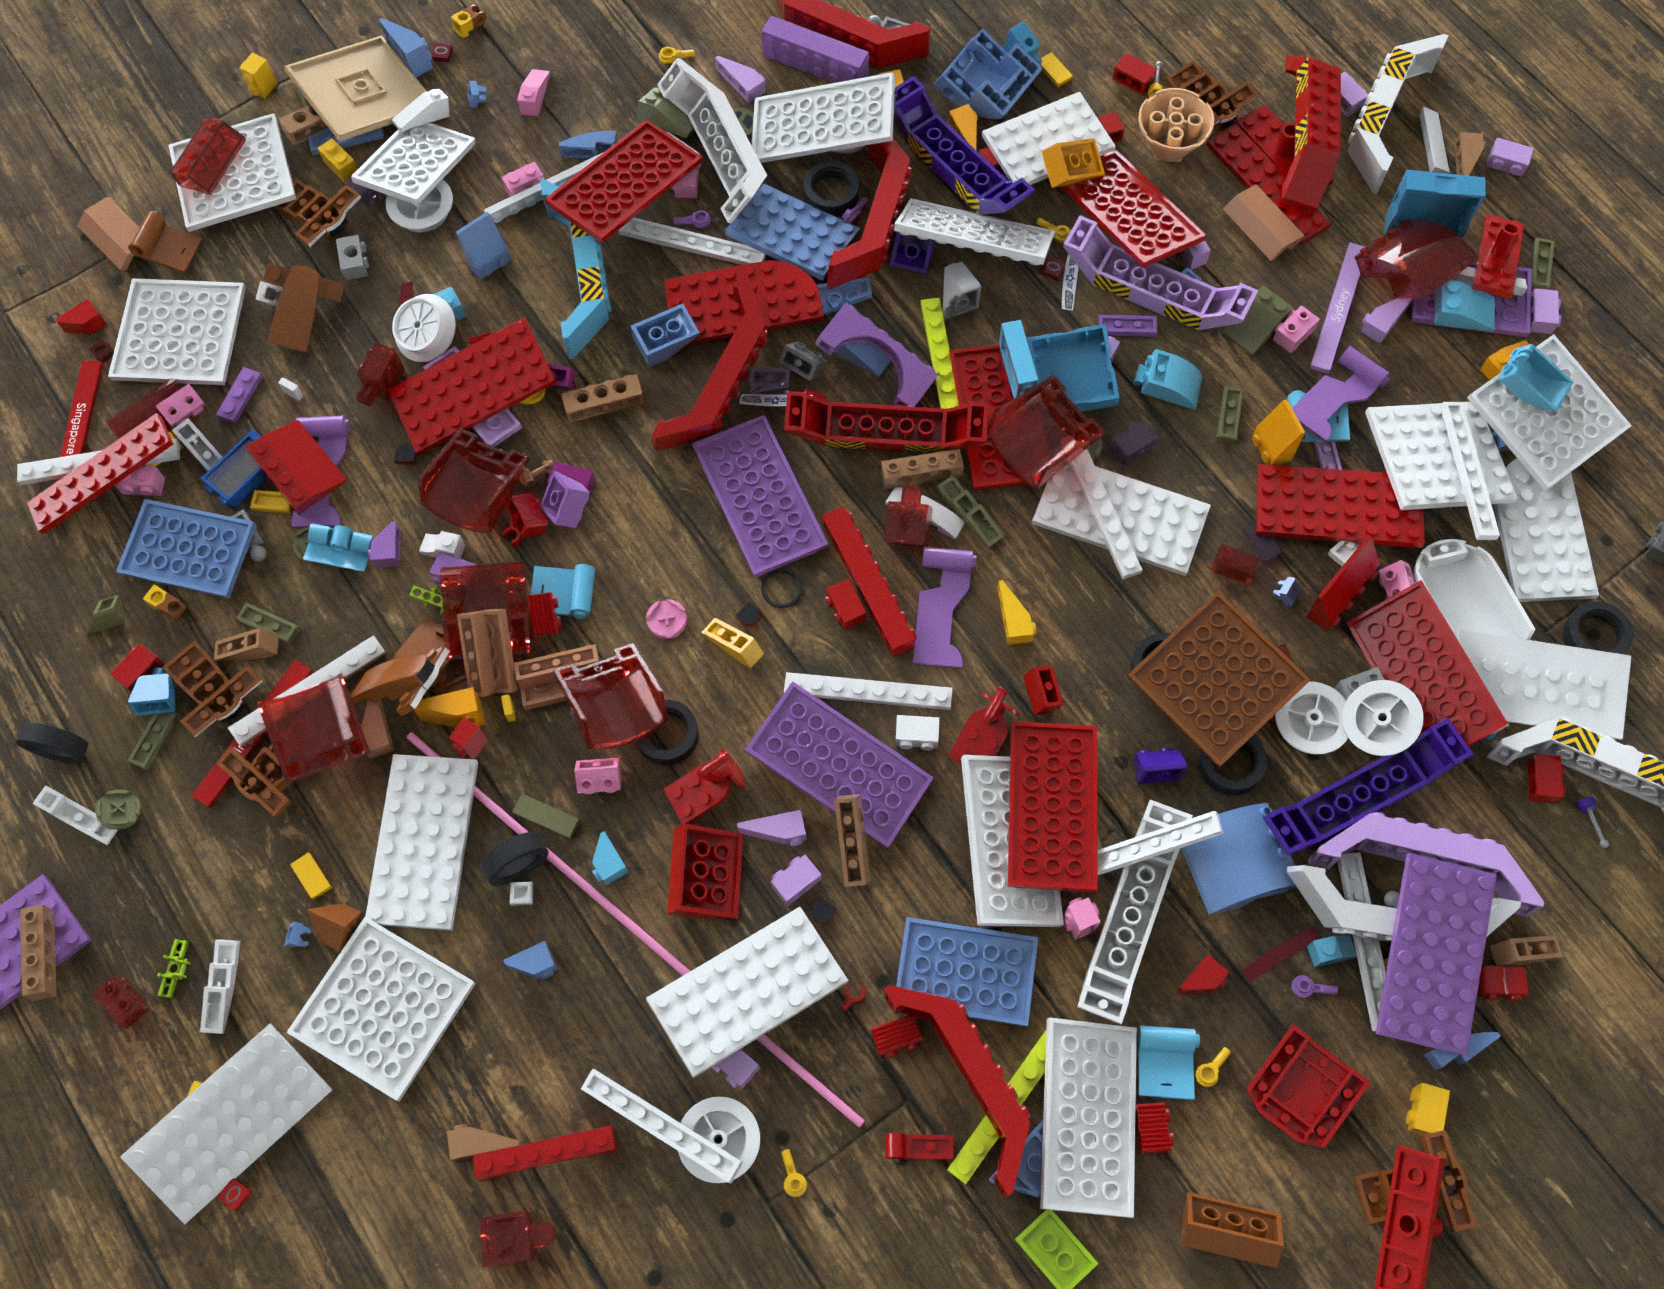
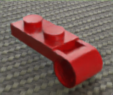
[885,1133,954,1160]

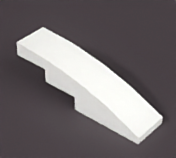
[200,939,240,1034]

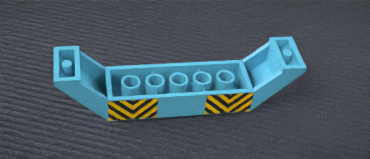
[540,179,612,359]

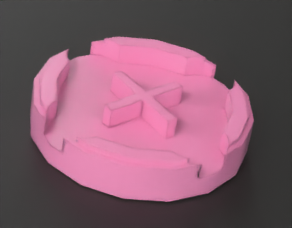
[646,599,687,639]

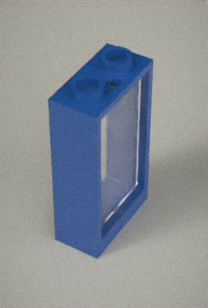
[200,429,267,510]

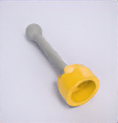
[1148,61,1163,97]

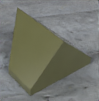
[87,594,126,635]

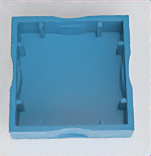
[1384,170,1486,243]
[1027,324,1120,419]

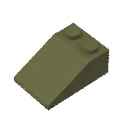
[637,87,695,138]
[1222,285,1293,356]

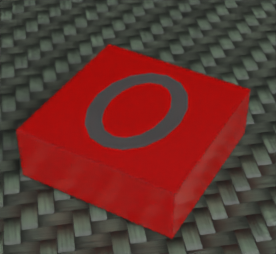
[217,1178,252,1212]

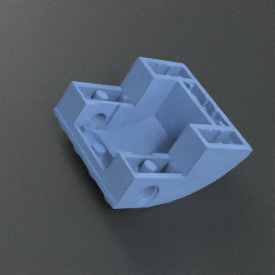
[933,28,1043,119]
[1181,803,1296,915]

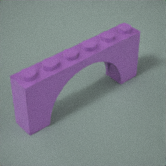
[815,303,938,407]

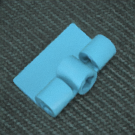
[303,523,373,572]

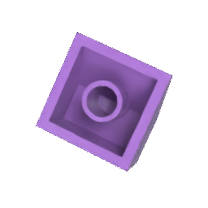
[540,471,590,528]

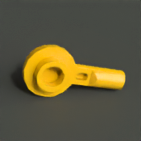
[659,47,695,64]
[1036,218,1071,244]
[1195,1047,1231,1087]
[781,1149,807,1197]

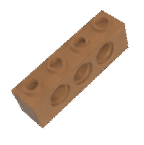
[279,105,328,146]
[561,374,645,423]
[881,449,964,490]
[834,794,871,887]
[20,904,57,1001]

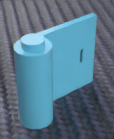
[1287,390,1350,442]
[531,564,595,619]
[1138,1025,1200,1100]

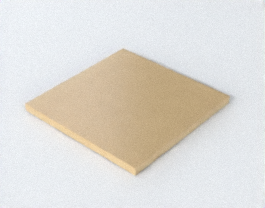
[284,36,427,142]

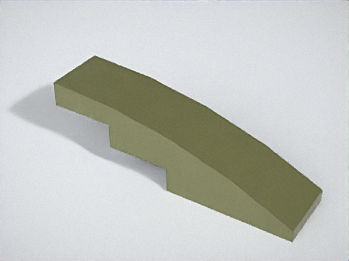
[936,475,1004,548]

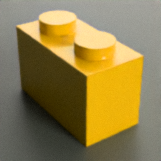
[239,53,278,99]
[317,138,358,184]
[1406,1083,1450,1135]

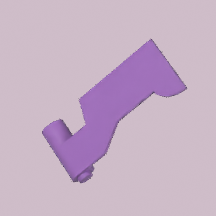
[1292,346,1390,442]
[292,416,351,528]
[913,547,976,669]

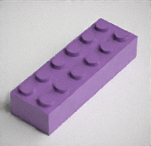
[761,16,869,83]

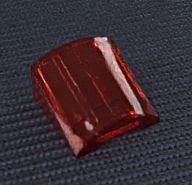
[987,375,1106,489]
[418,428,530,533]
[554,643,668,750]
[257,673,371,783]

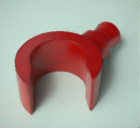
[502,519,522,547]
[840,983,866,1012]

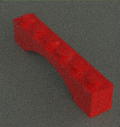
[473,1126,618,1182]

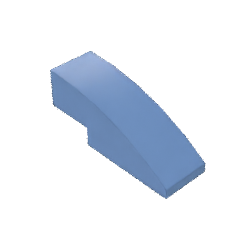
[559,131,618,159]
[1423,1032,1501,1071]

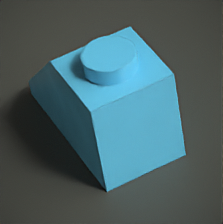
[433,287,466,321]
[592,831,628,886]
[1307,935,1357,968]

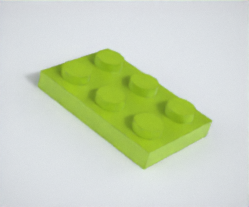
[1014,1210,1098,1289]

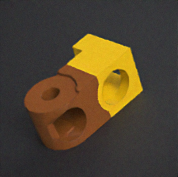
[451,5,487,39]
[143,585,187,621]

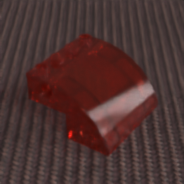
[1354,219,1477,299]
[440,562,531,660]

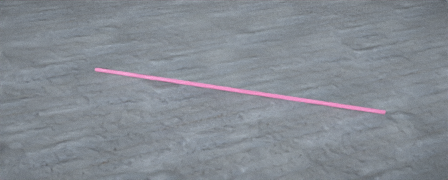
[407,732,865,1128]

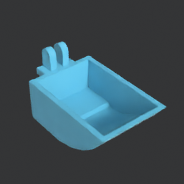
[1498,344,1574,412]
[1133,349,1203,410]

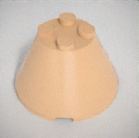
[1138,88,1214,162]

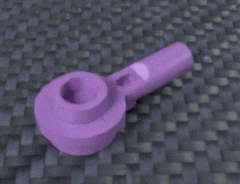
[842,198,868,224]
[673,210,711,229]
[1291,975,1338,998]

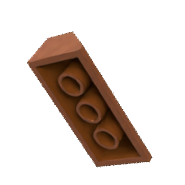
[1181,1192,1284,1268]

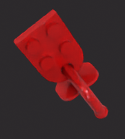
[947,687,1020,764]
[664,749,746,824]

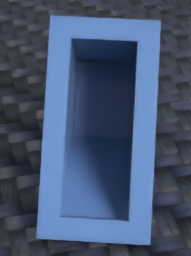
[503,941,558,979]

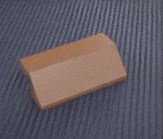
[1223,185,1305,262]
[77,197,139,271]
[457,609,518,697]
[514,644,606,710]

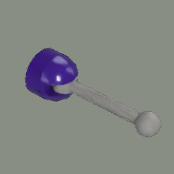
[1576,796,1609,848]

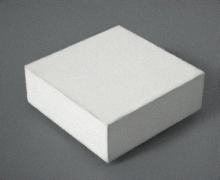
[278,378,303,401]
[510,882,533,906]

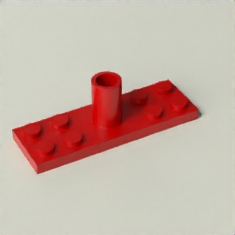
[1235,104,1334,186]
[1472,215,1524,299]
[1374,1145,1445,1289]

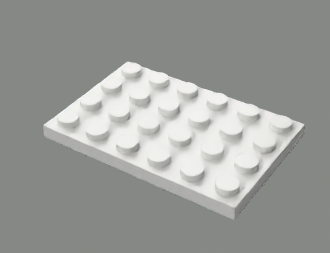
[982,92,1115,185]
[351,123,475,205]

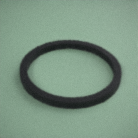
[761,569,802,608]

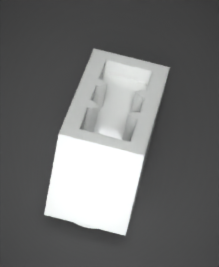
[256,281,283,306]
[419,531,465,559]

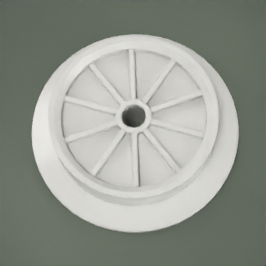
[386,179,453,232]
[392,294,456,362]
[1342,680,1423,756]
[1275,682,1348,754]
[678,1097,760,1183]

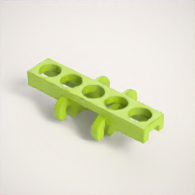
[409,585,464,615]
[157,939,191,998]

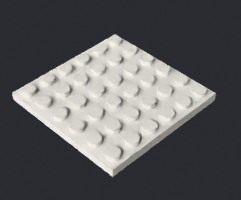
[169,113,297,232]
[108,278,246,385]
[1467,334,1632,491]
[1365,402,1517,510]
[286,917,476,1102]

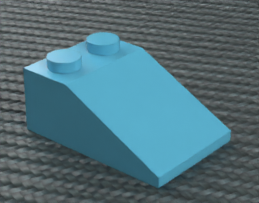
[1434,279,1495,332]

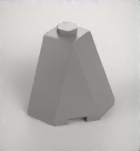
[942,261,981,320]

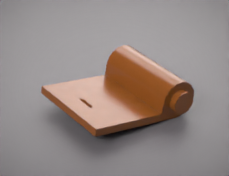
[128,211,203,274]
[392,618,462,688]

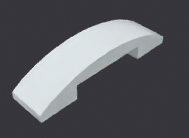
[885,487,965,539]
[32,785,118,845]

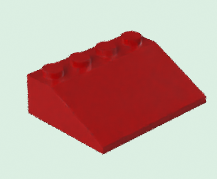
[246,420,347,515]
[1306,535,1380,631]
[667,824,743,920]

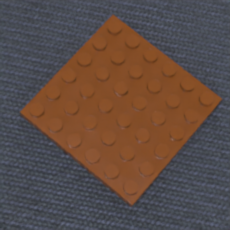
[1127,591,1311,768]

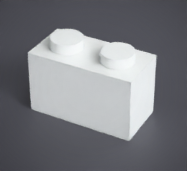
[895,715,939,751]

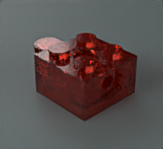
[356,342,405,406]
[884,483,933,547]
[479,1210,556,1269]

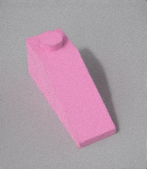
[517,69,550,117]

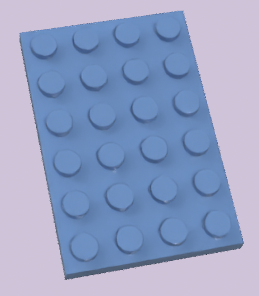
[725,183,860,281]
[116,499,257,599]
[896,917,1038,1027]

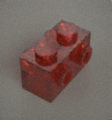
[92,974,149,1029]

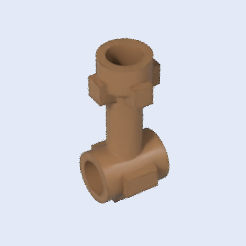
[518,460,554,488]

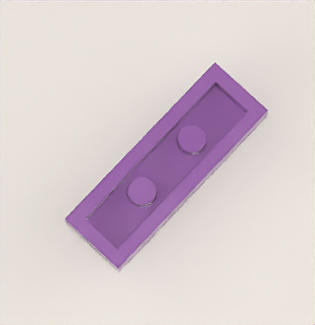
[1098,315,1157,337]
[216,367,263,424]

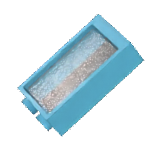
[999,320,1038,404]

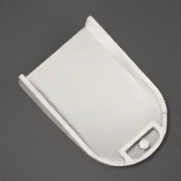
[1414,539,1535,640]

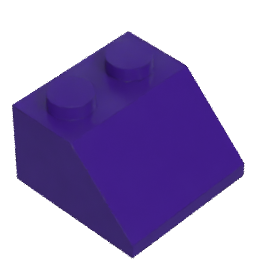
[890,231,936,274]
[1134,748,1187,784]

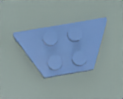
[989,1120,1043,1198]

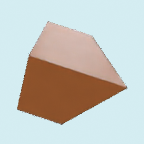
[307,904,362,953]

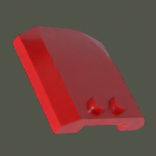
[1245,1024,1371,1148]

